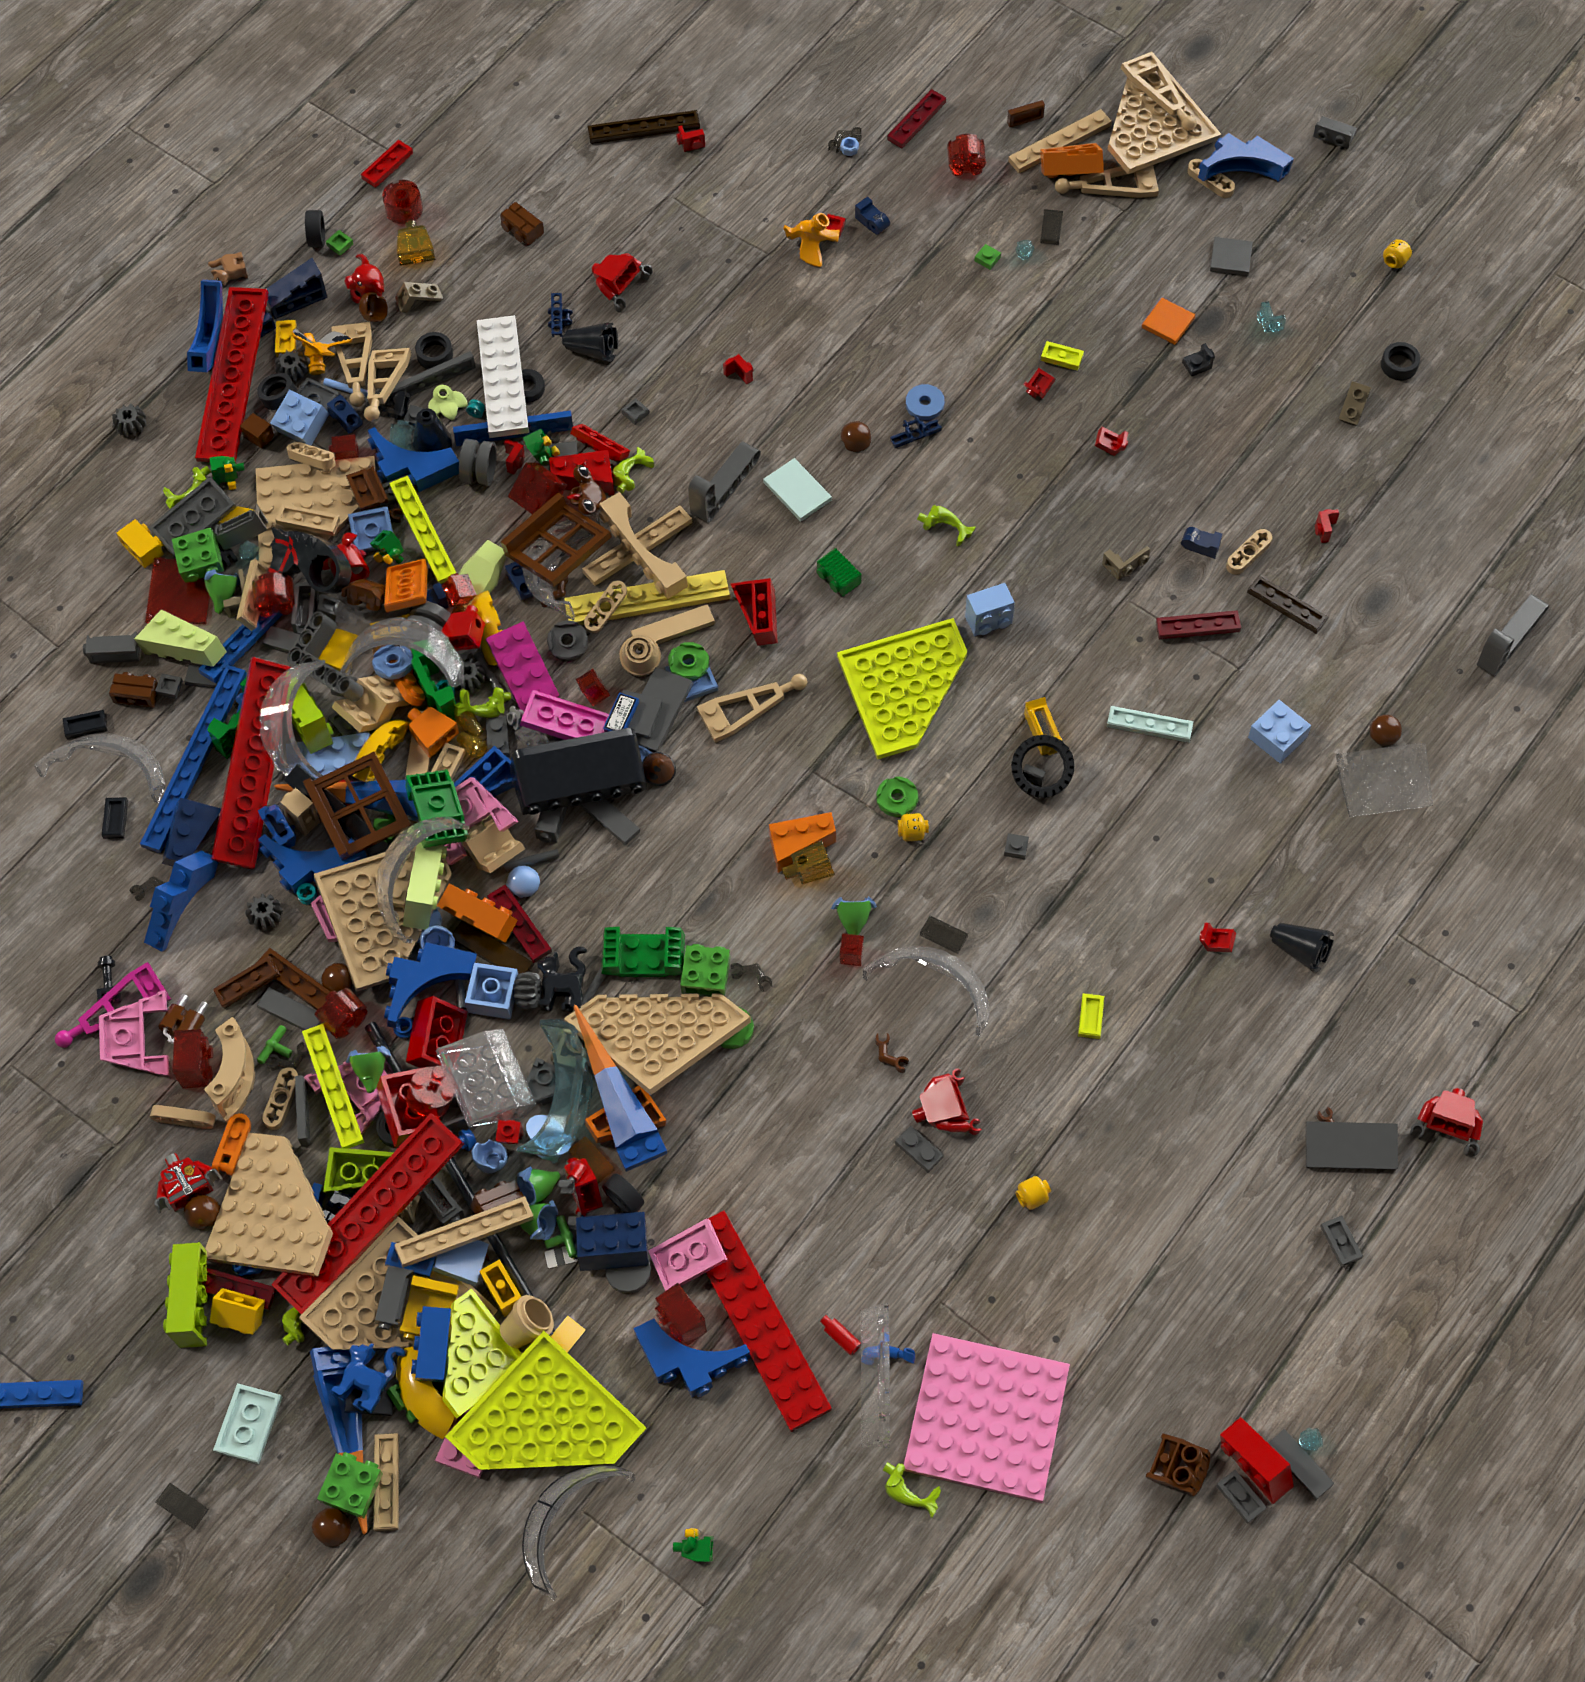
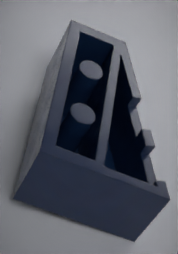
[266,258,328,319]
[162,798,221,866]

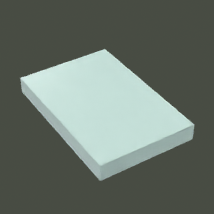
[763,458,832,522]
[213,1383,283,1464]

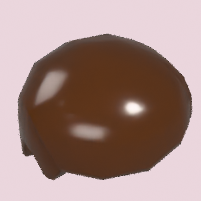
[359,292,388,322]
[841,421,872,452]
[1369,714,1402,746]
[321,963,353,996]
[184,1195,221,1230]
[312,1508,351,1547]

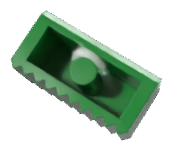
[816,548,862,596]

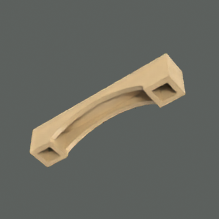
[599,492,688,599]

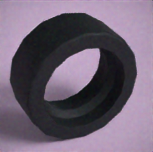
[305,210,325,247]
[415,332,453,369]
[1381,342,1420,381]
[257,373,297,410]
[602,1173,645,1213]

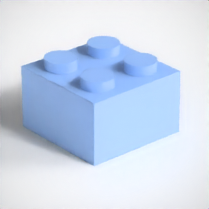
[270,389,329,445]
[965,583,1015,636]
[1248,700,1311,763]
[465,963,518,1019]

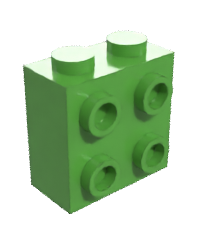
[172,528,224,583]
[680,944,730,997]
[317,1452,383,1519]

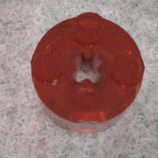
[947,134,986,176]
[382,180,423,226]
[252,572,295,617]
[314,988,368,1039]
[406,1066,455,1118]

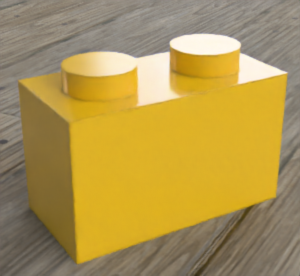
[116,519,164,568]
[479,1259,521,1317]
[210,1288,265,1335]

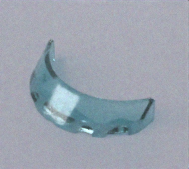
[517,1019,593,1157]

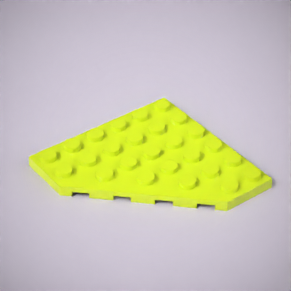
[837,618,967,760]
[445,1331,646,1470]

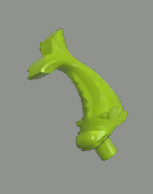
[612,447,654,494]
[163,466,211,509]
[917,505,976,547]
[454,687,511,718]
[282,1307,305,1346]
[883,1462,941,1518]

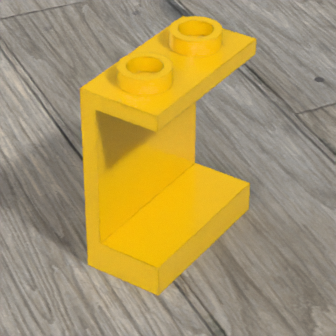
[400,1275,459,1341]

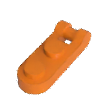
[393,668,425,706]
[212,1113,252,1176]

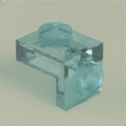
[1257,301,1286,333]
[390,420,414,449]

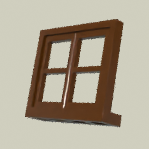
[500,493,612,587]
[303,752,412,861]

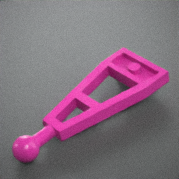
[55,962,172,1048]

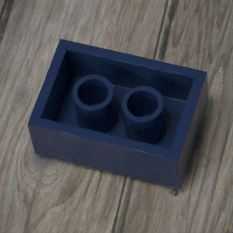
[576,1212,649,1271]

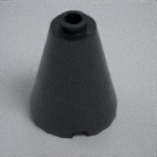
[562,322,618,362]
[413,408,452,452]
[1270,923,1334,973]

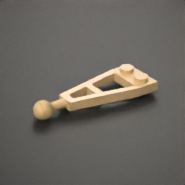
[1121,52,1197,131]
[1055,165,1159,198]
[332,322,372,407]
[364,348,411,422]
[697,674,807,743]

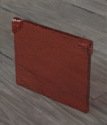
[145,557,210,624]

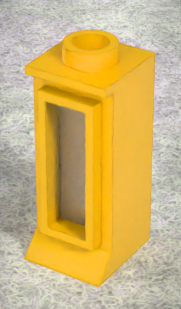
[1024,697,1062,756]

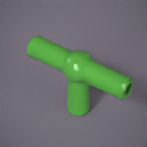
[257,1025,292,1064]
[544,1215,577,1258]

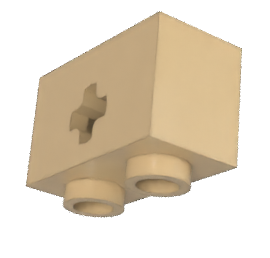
[280,788,320,836]

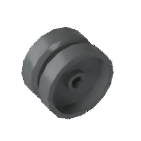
[459,439,497,486]
[402,601,451,650]

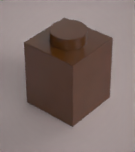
[240,413,274,449]

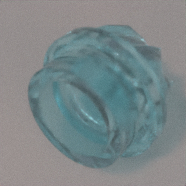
[1015,240,1035,260]
[239,540,259,561]
[1299,1427,1323,1451]

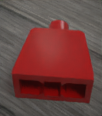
[437,605,485,652]

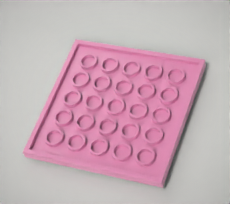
[904,1333,1070,1503]

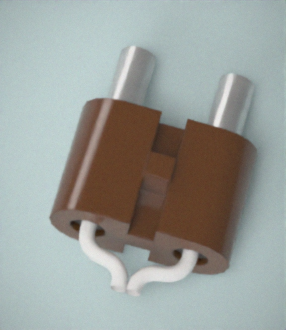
[158,994,208,1044]

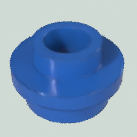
[393,1017,413,1039]
[458,1129,477,1151]

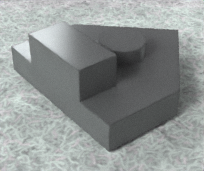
[523,1057,573,1106]

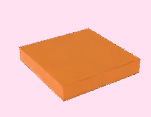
[1142,298,1195,345]

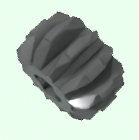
[275,349,308,382]
[112,403,146,438]
[450,658,485,693]
[245,894,283,931]
[513,972,542,1009]

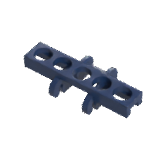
[548,293,573,337]
[890,416,942,448]

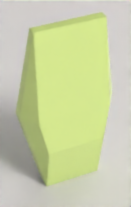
[447,540,506,609]

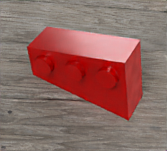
[549,450,615,496]
[730,578,778,646]
[1220,1417,1294,1504]

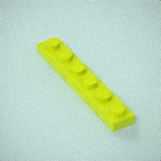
[389,476,457,584]
[302,1024,365,1149]

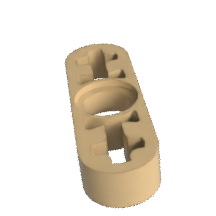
[1188,159,1235,198]
[287,442,336,469]
[1226,529,1272,575]
[584,581,627,633]
[262,1067,299,1130]
[150,1105,216,1129]

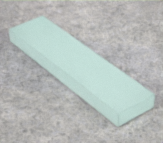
[1107,706,1194,743]

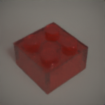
[508,462,568,514]
[173,1029,213,1089]
[655,1283,707,1346]

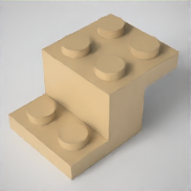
[332,675,410,733]
[461,815,525,873]

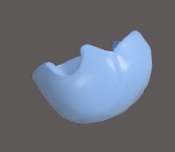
[506,866,540,898]
[420,925,455,949]
[471,1139,508,1173]

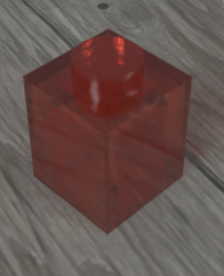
[329,434,359,460]
[442,573,477,607]
[576,669,610,706]
[840,933,864,966]

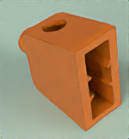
[407,707,459,758]

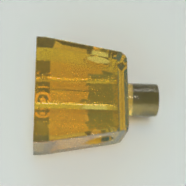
[397,220,436,266]
[782,841,835,884]

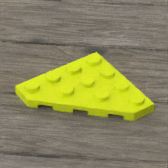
[442,1288,522,1419]

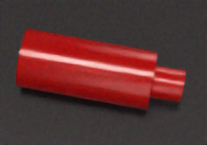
[820,1315,862,1356]

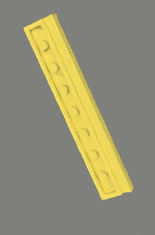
[564,570,730,625]

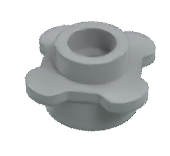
[507,706,524,730]

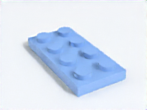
[287,732,370,779]

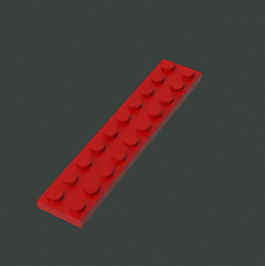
[195,287,269,463]
[211,657,293,870]
[271,1113,464,1315]
[684,1210,832,1432]

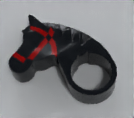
[267,527,351,594]

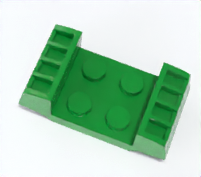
[410,641,459,721]
[207,677,247,759]
[405,769,468,848]
[601,927,685,977]

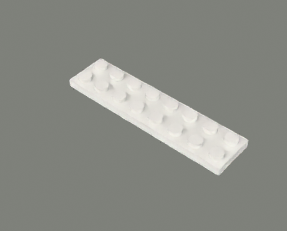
[477,315,529,438]

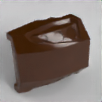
[341,579,386,611]
[1146,1433,1211,1497]

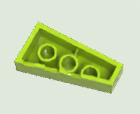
[285,677,334,754]
[323,1147,394,1197]
[163,1242,207,1348]

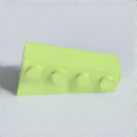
[134,610,227,667]
[403,833,448,930]

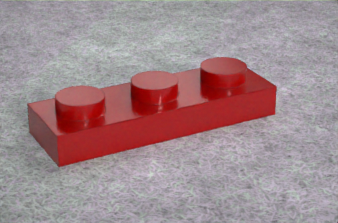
[361,139,413,188]
[570,424,631,461]

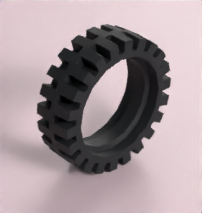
[1011,735,1075,798]

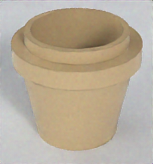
[620,635,661,677]
[500,1295,554,1349]

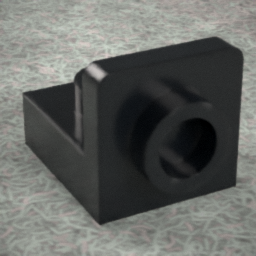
[1182,343,1215,377]
[382,390,411,419]

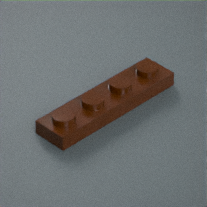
[255,948,337,1014]

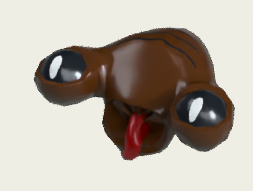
[567,465,607,515]

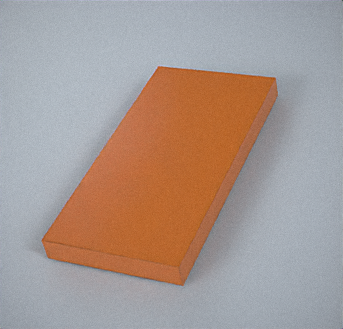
[384,558,428,612]

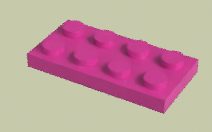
[486,621,559,711]
[520,690,609,740]

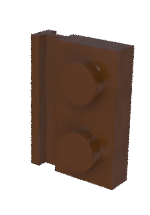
[346,466,388,512]

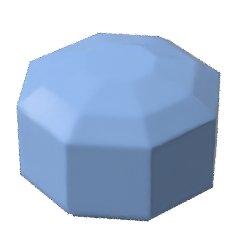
[840,137,859,156]

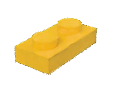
[275,320,297,357]

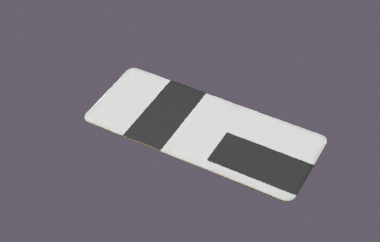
[545,1243,578,1268]

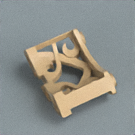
[205,1017,255,1123]

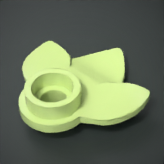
[428,385,468,421]

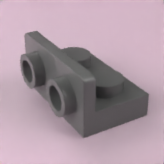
[1313,116,1357,149]

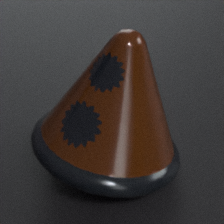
[642,752,676,786]

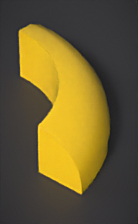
[471,590,502,665]
[352,719,410,782]
[396,1347,455,1439]

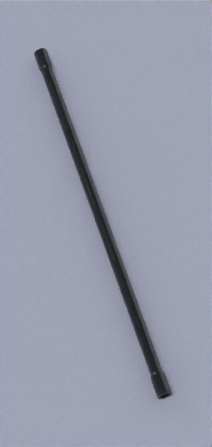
[365,1022,555,1337]

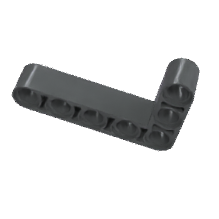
[688,441,761,523]
[1477,594,1549,676]
[287,612,364,702]

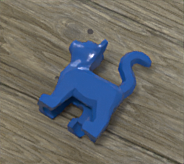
[258,804,297,848]
[331,1343,406,1413]

